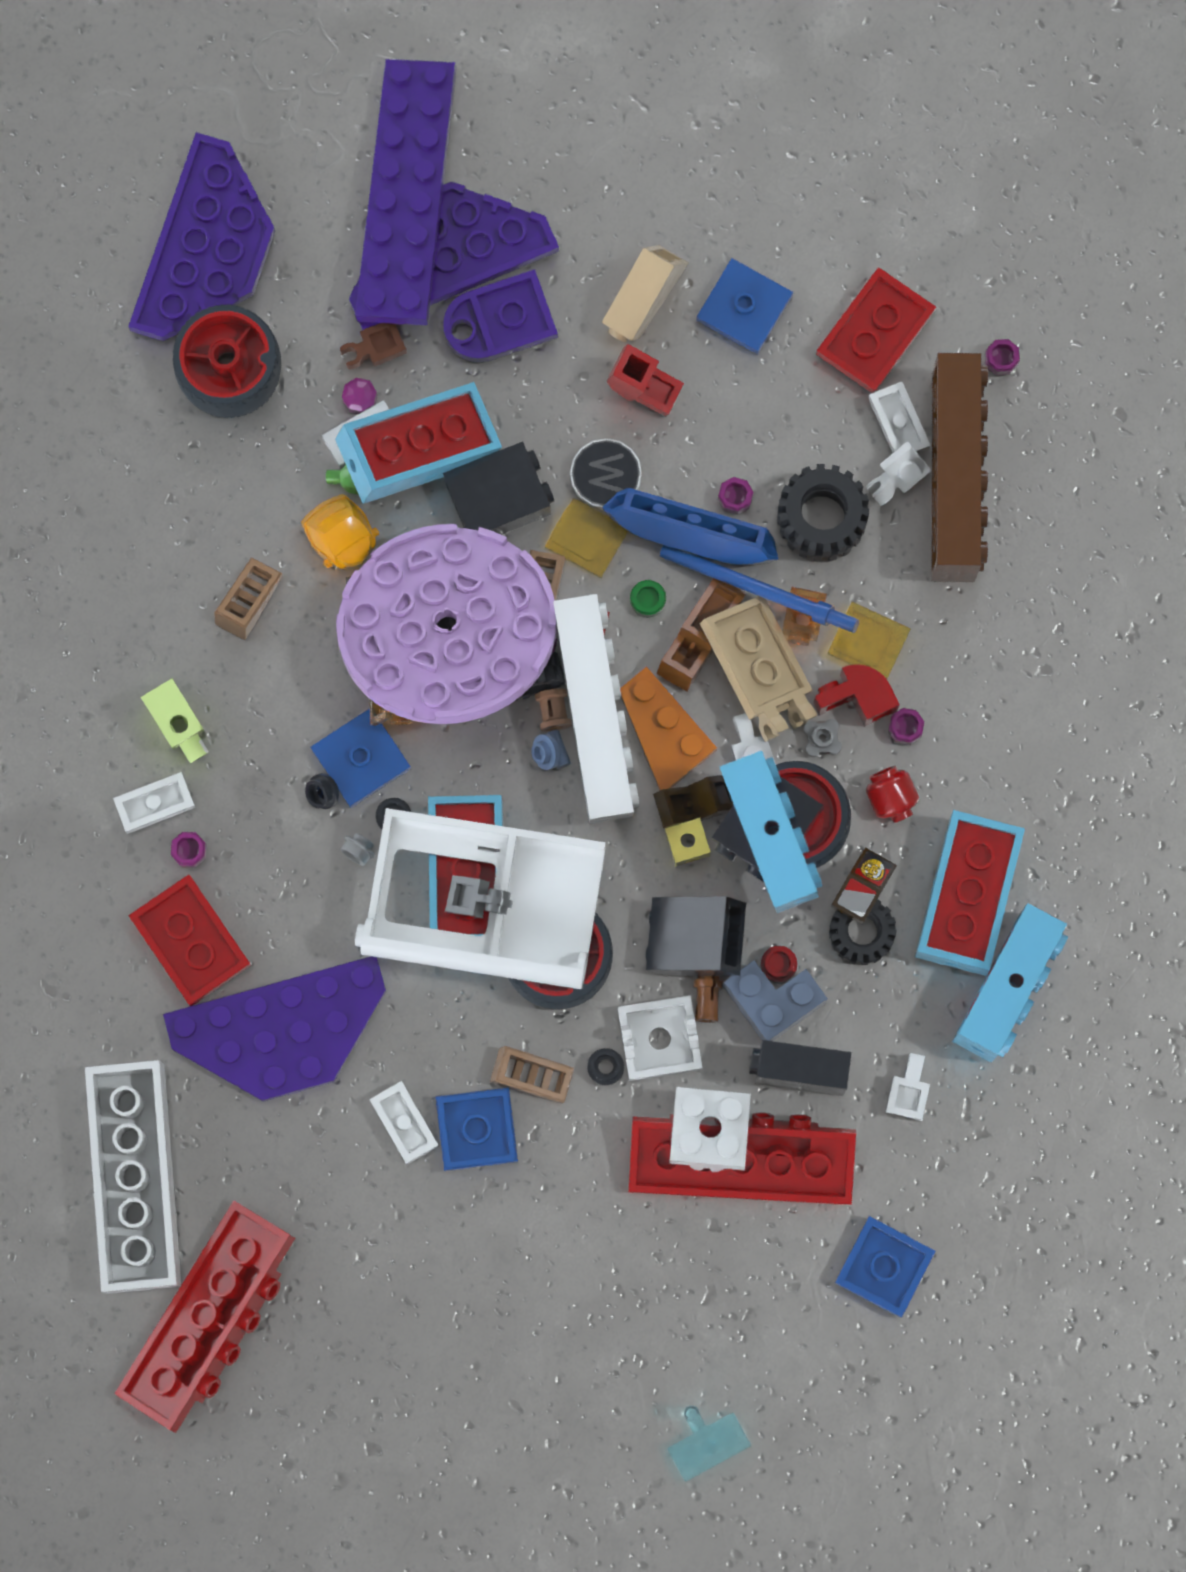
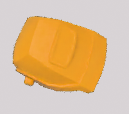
[301,494,380,569]

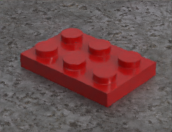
[816,267,937,393]
[128,874,252,1006]

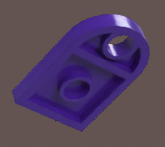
[443,269,558,362]

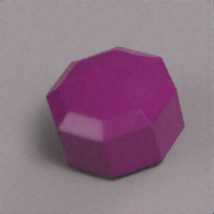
[985,339,1020,376]
[342,377,378,414]
[718,477,754,515]
[888,708,925,745]
[171,832,207,868]

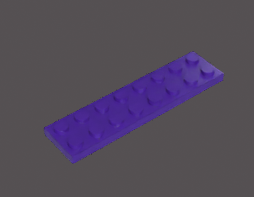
[355,59,457,325]

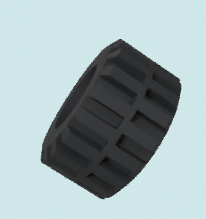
[777,464,869,562]

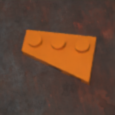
[620,666,717,791]

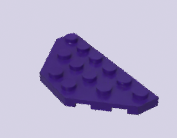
[128,132,275,341]
[349,181,560,330]
[163,956,387,1102]

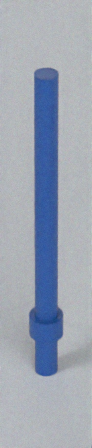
[660,545,859,633]

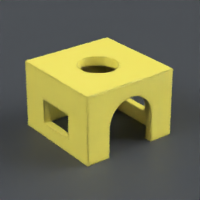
[665,818,711,867]

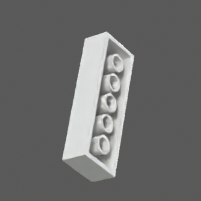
[553,594,639,824]
[85,1060,182,1294]

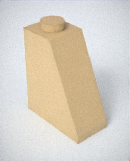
[602,245,689,342]

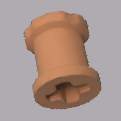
[535,689,572,732]

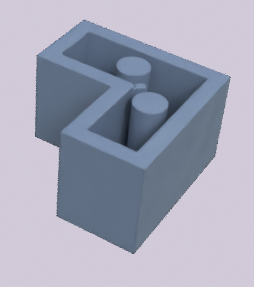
[723,960,828,1041]

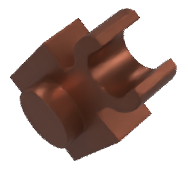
[340,323,407,370]

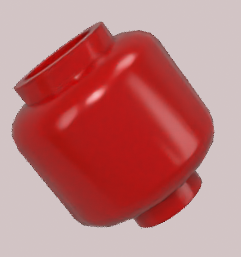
[866,766,919,823]

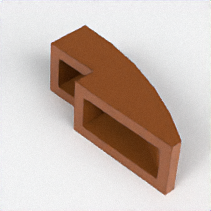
[656,578,747,692]

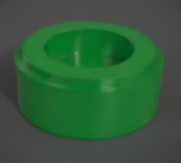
[630,580,666,618]

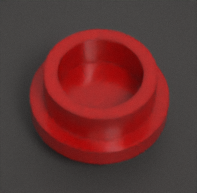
[761,946,797,983]

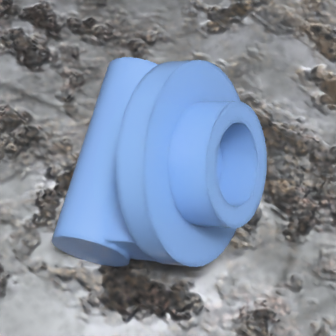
[531,730,571,770]

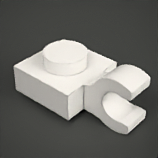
[866,441,932,506]
[731,713,776,765]
[885,1053,930,1121]

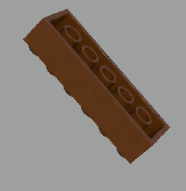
[931,353,988,582]

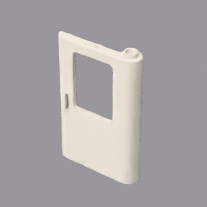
[355,808,606,989]

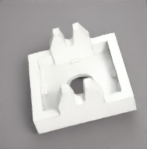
[617,995,702,1081]
[670,1087,751,1172]

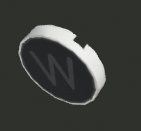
[570,438,642,511]

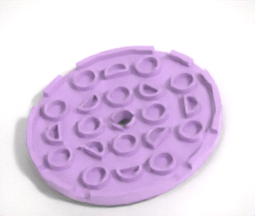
[336,524,557,724]

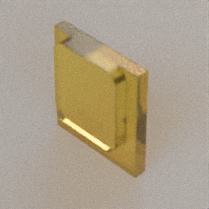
[545,497,628,578]
[827,602,911,679]

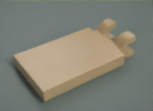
[699,596,817,742]

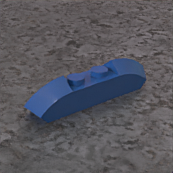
[602,488,779,565]

